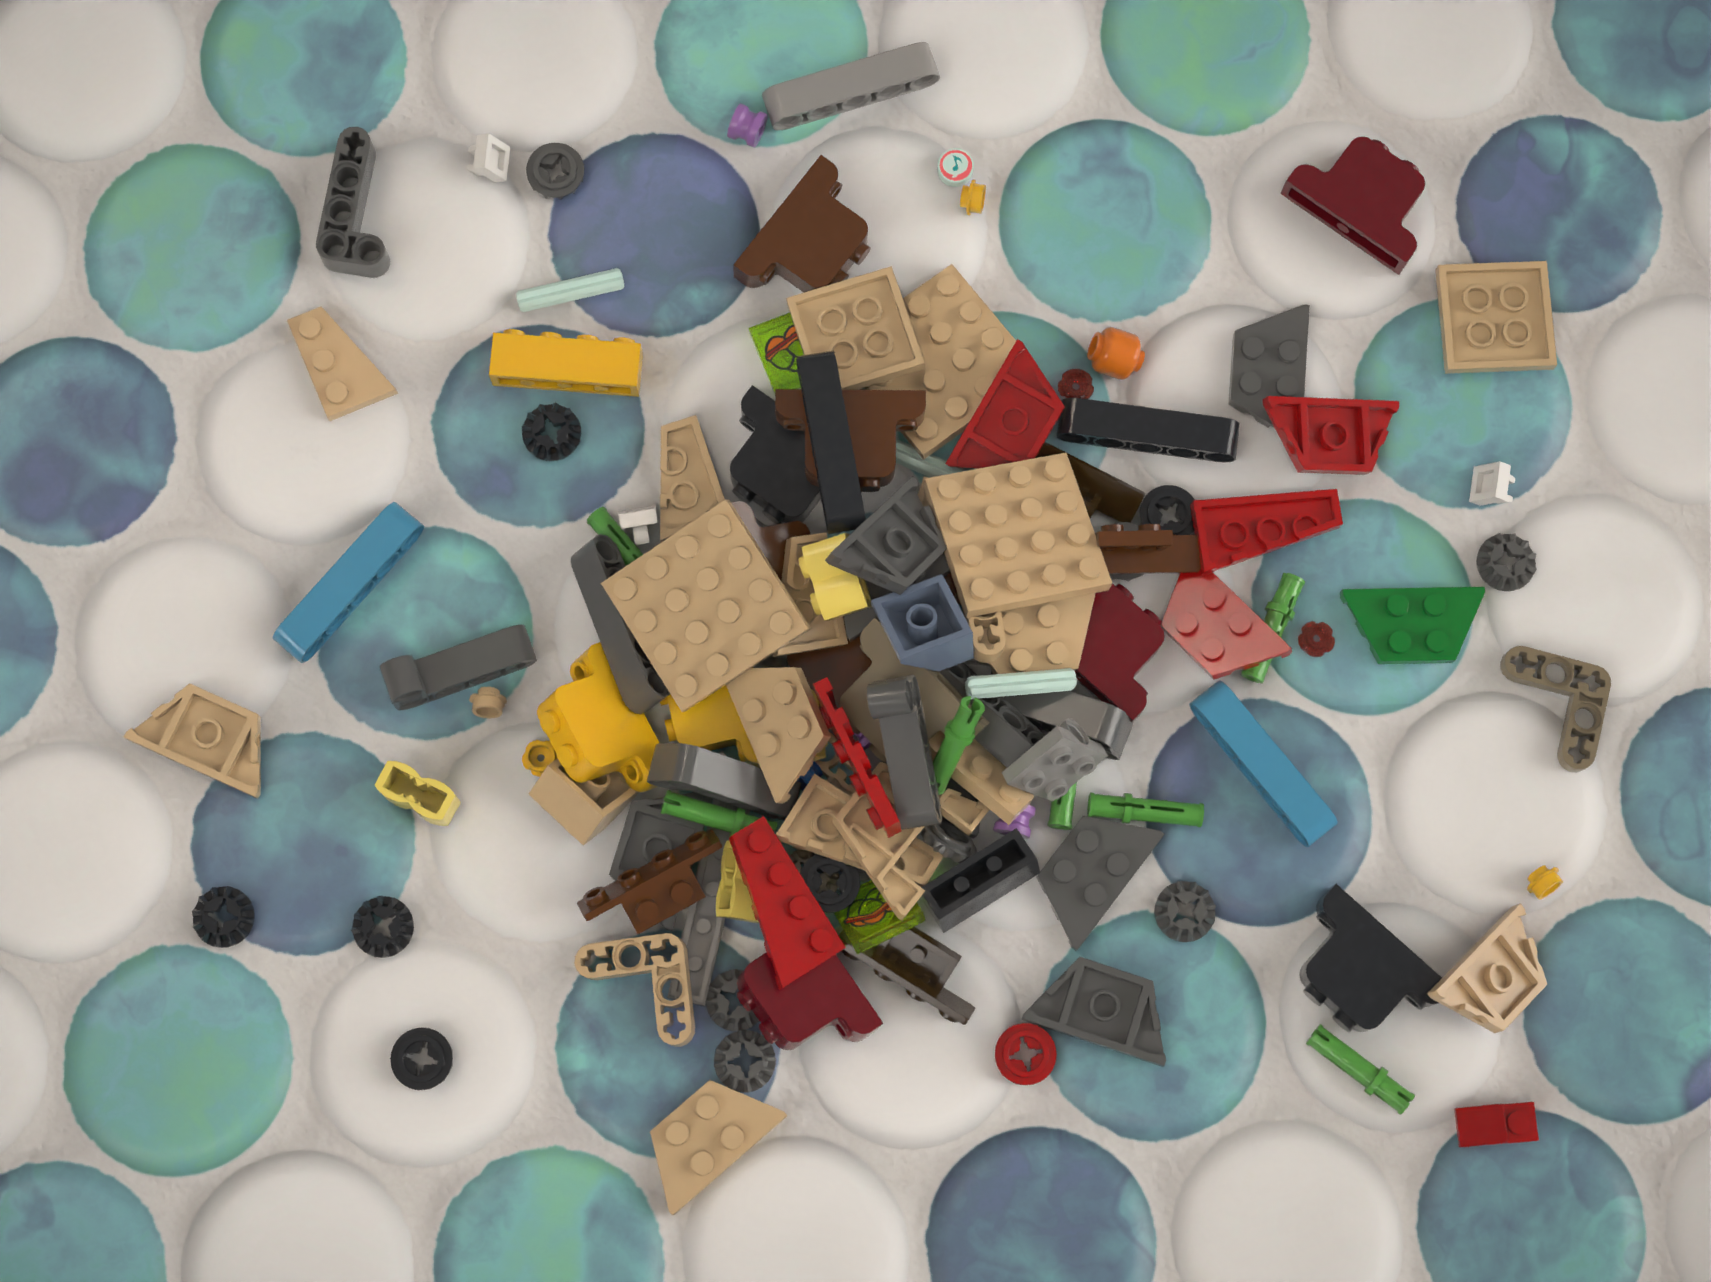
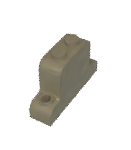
[839,617,990,762]

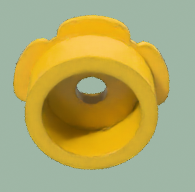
[960,179,986,216]
[522,740,558,777]
[1527,865,1563,900]

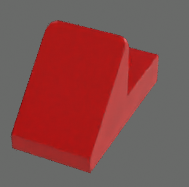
[1454,1102,1539,1147]

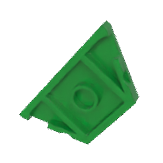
[1340,587,1485,664]

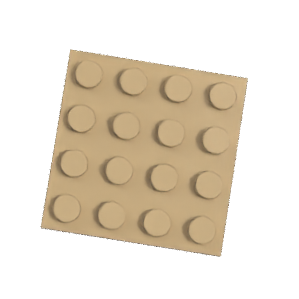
[865,264,1016,460]
[922,453,1112,618]
[601,499,811,712]

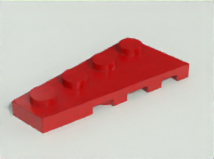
[1190,489,1343,576]
[813,677,902,838]
[729,816,846,990]

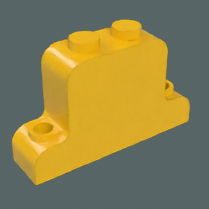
[537,642,660,792]
[660,667,761,768]

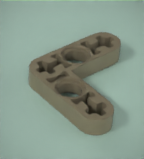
[1500,646,1611,773]

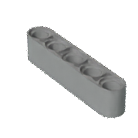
[762,42,940,130]

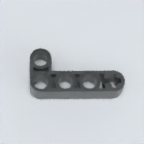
[316,127,390,278]
[380,625,537,710]
[991,671,1133,760]
[867,675,942,830]
[647,743,802,821]

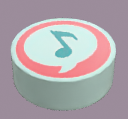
[937,148,974,187]

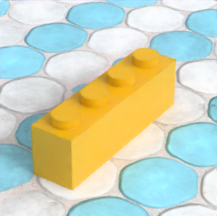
[489,329,643,397]

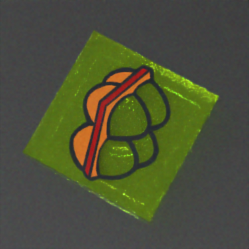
[748,312,804,395]
[833,880,926,955]

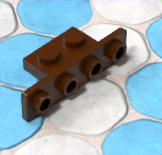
[1095,524,1201,574]
[577,829,723,934]

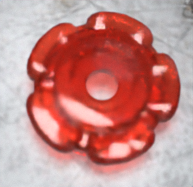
[1058,369,1094,399]
[1298,621,1335,657]

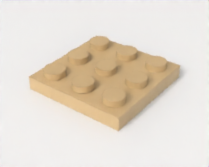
[1435,261,1557,374]
[786,266,925,390]

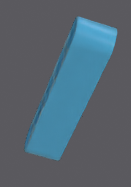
[273,502,424,663]
[1189,680,1338,847]

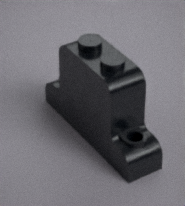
[730,385,862,524]
[1299,884,1442,1032]

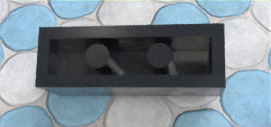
[921,828,1040,933]

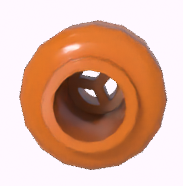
[1087,327,1145,380]

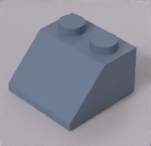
[871,574,974,671]

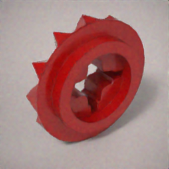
[995,1023,1057,1085]

